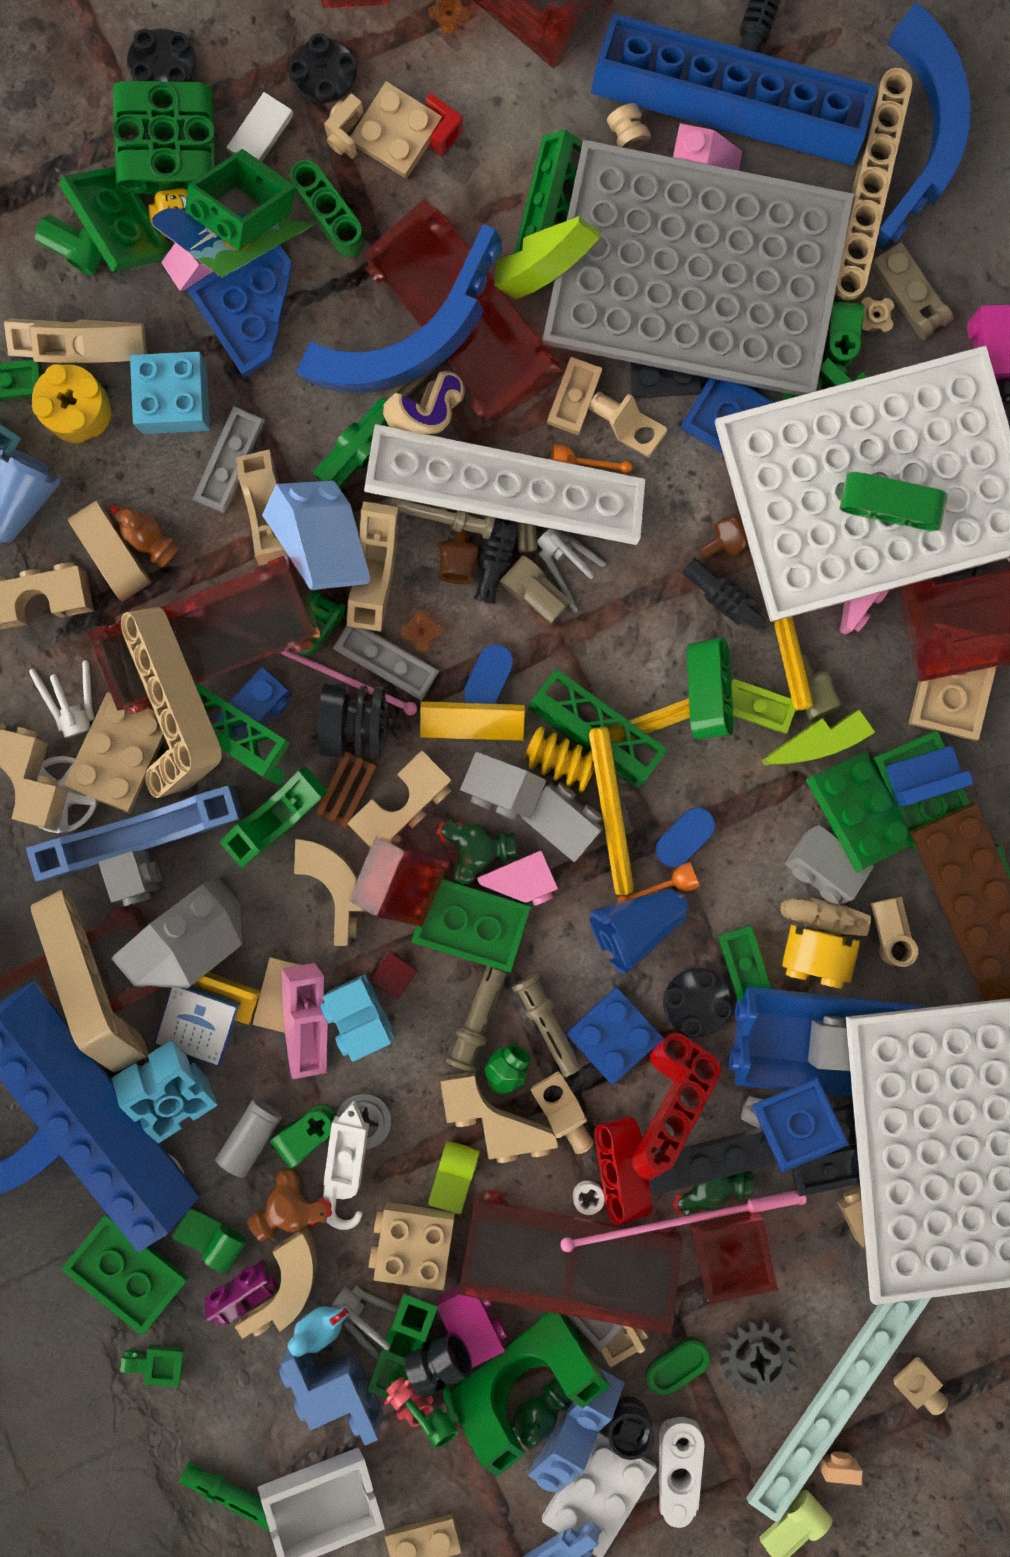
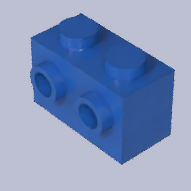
[214,667,293,740]

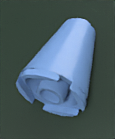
[0,445,63,546]

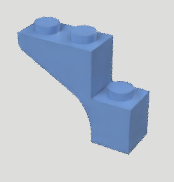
[528,1368,625,1493]

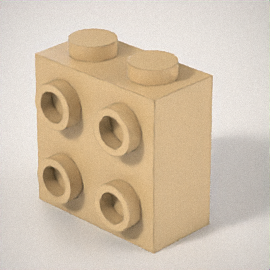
[369,1202,455,1291]

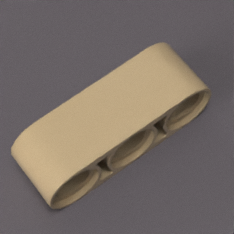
[68,500,151,602]

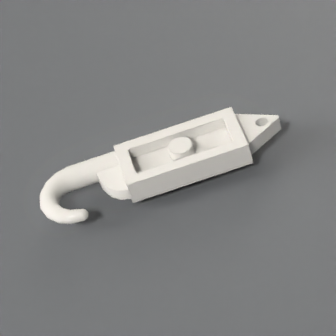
[323,1101,369,1230]

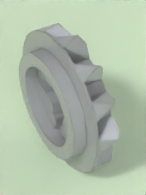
[336,1093,391,1150]

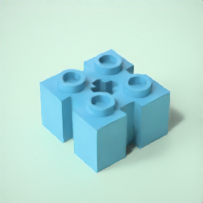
[320,973,396,1062]
[112,1040,218,1143]

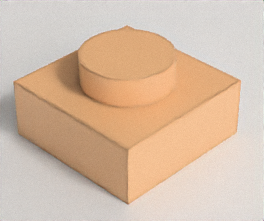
[819,1451,863,1485]

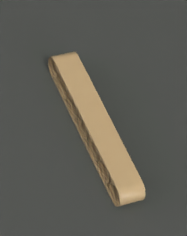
[833,68,912,302]

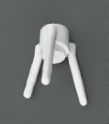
[29,660,95,738]

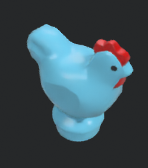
[287,1306,350,1357]

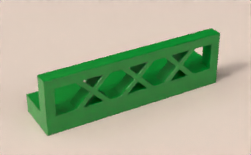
[514,130,583,253]
[527,668,668,789]
[193,680,290,785]

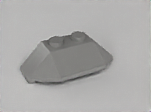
[111,877,242,988]

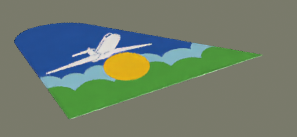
[152,208,315,278]

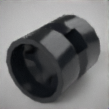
[405,1332,473,1398]
[606,1396,654,1460]

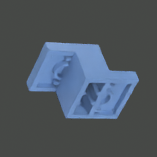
[279,1348,383,1446]

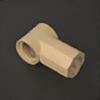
[871,897,918,967]

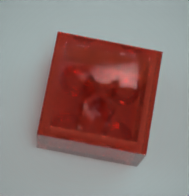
[349,836,449,927]
[689,1212,778,1305]

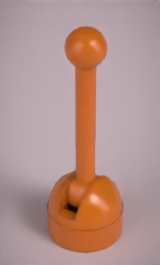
[551,444,633,475]
[617,861,700,903]

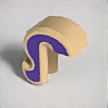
[383,371,465,436]

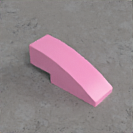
[282,963,328,1079]

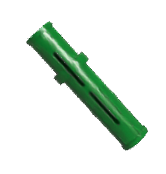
[178,1461,270,1532]

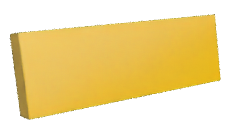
[420,701,525,741]

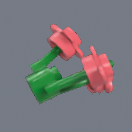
[384,1376,461,1449]

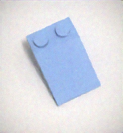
[262,481,371,590]

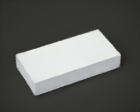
[226,92,294,162]

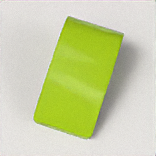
[428,1140,480,1214]

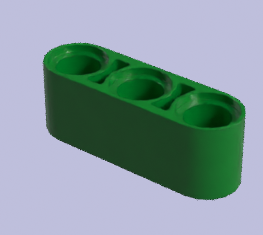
[290,160,364,257]
[839,472,948,531]
[686,638,734,740]

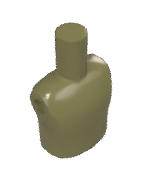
[802,655,843,722]

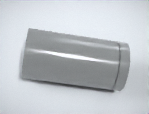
[215,1099,282,1178]

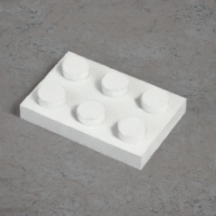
[542,1430,657,1557]

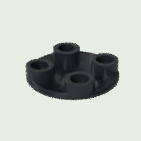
[127,28,196,82]
[288,33,357,103]
[663,968,733,1038]

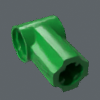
[34,214,103,276]

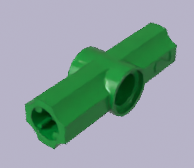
[312,397,389,489]

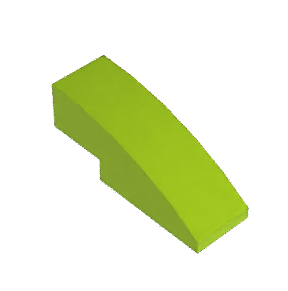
[494,216,600,300]
[761,710,875,766]

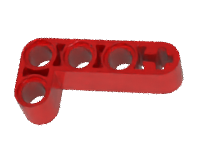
[632,1033,721,1179]

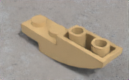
[4,318,147,363]

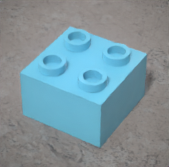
[130,352,210,434]

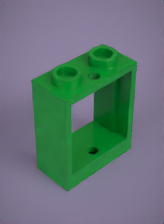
[185,149,296,250]

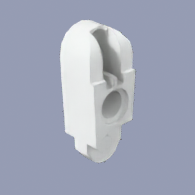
[659,1417,705,1528]

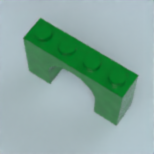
[451,1307,610,1477]

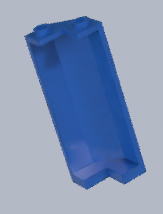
[729,986,928,1098]

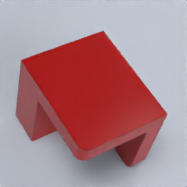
[426,93,463,158]

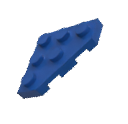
[187,245,293,378]

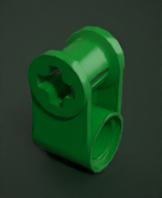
[823,301,864,369]
[289,589,347,657]
[269,1104,337,1168]

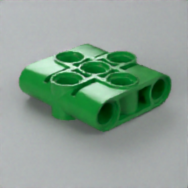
[112,81,216,194]

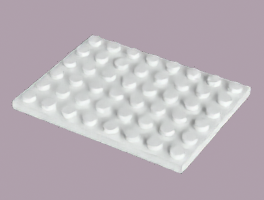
[714,346,1010,622]
[846,998,1010,1305]

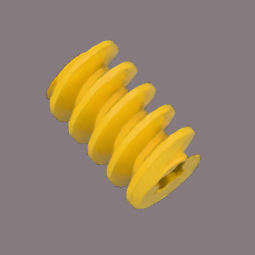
[521,726,595,793]

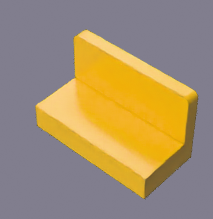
[193,972,261,1025]

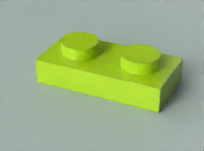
[731,678,796,734]

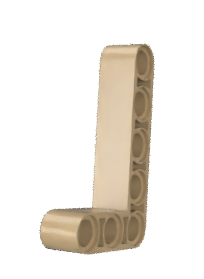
[121,607,222,798]
[31,888,148,1073]

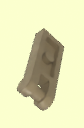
[871,242,954,340]

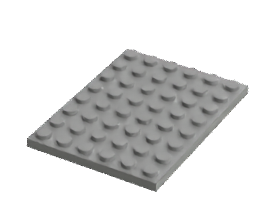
[542,140,854,396]

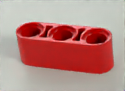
[594,1116,652,1225]

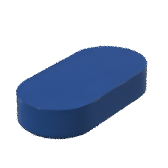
[464,645,513,704]
[655,808,715,867]

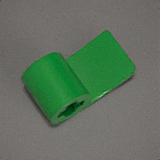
[172,1208,247,1274]

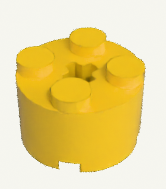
[32,364,112,443]
[782,925,860,989]

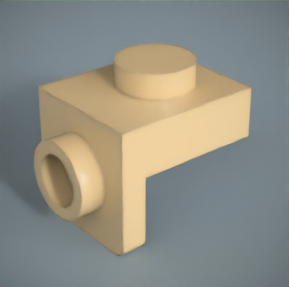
[324,93,364,159]
[601,1312,649,1368]

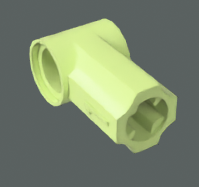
[759,1490,833,1557]

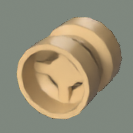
[607,103,651,150]

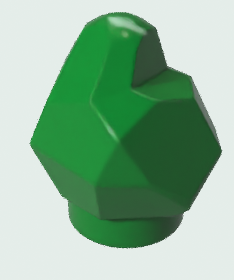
[484,1044,531,1095]

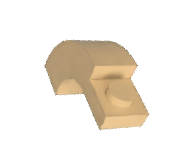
[236,449,290,566]
[294,839,366,946]
[235,1227,317,1339]

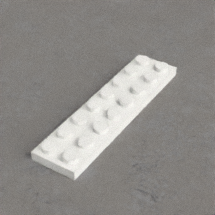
[364,424,645,545]

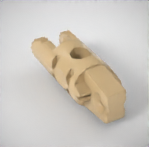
[779,898,871,936]

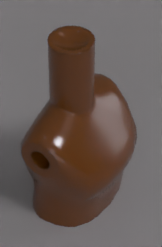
[698,511,749,560]
[438,530,479,584]

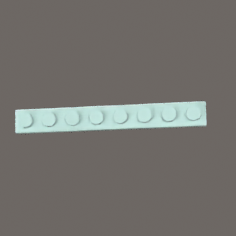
[747,1298,931,1523]

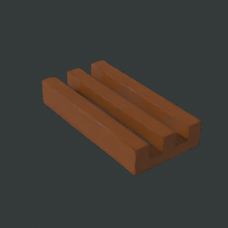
[316,752,377,828]

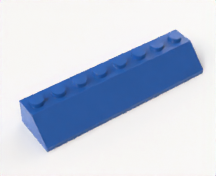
[591,13,877,166]
[0,981,199,1252]

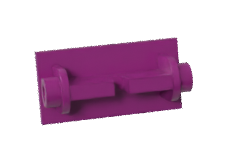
[204,1260,277,1327]

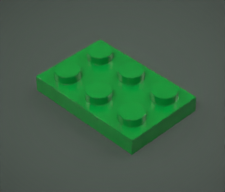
[59,167,171,272]
[871,730,970,853]
[806,752,914,873]
[411,876,531,973]
[61,1213,189,1336]

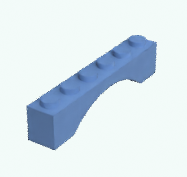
[26,785,245,882]

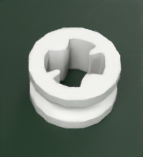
[573,1180,605,1215]

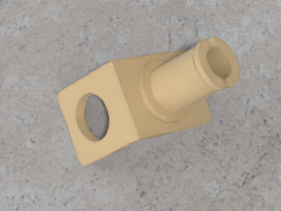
[589,391,667,457]
[531,1072,594,1154]
[893,1357,948,1415]

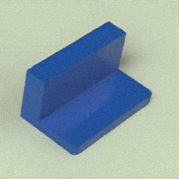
[886,746,974,806]

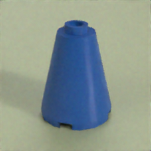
[589,888,689,974]

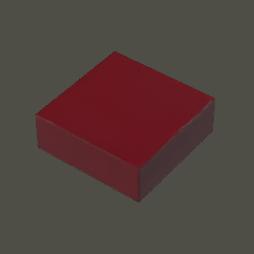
[370,951,418,1000]

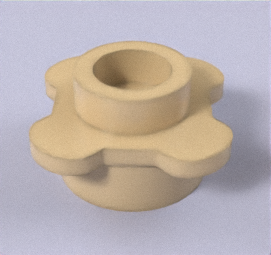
[861,297,894,333]

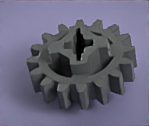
[719,1317,797,1399]

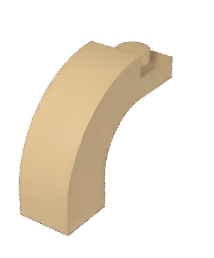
[347,502,399,631]

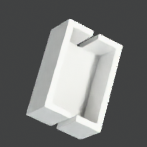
[258,1447,385,1557]

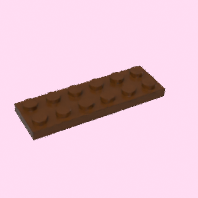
[909,802,1010,1001]

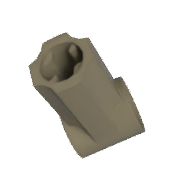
[500,555,571,624]

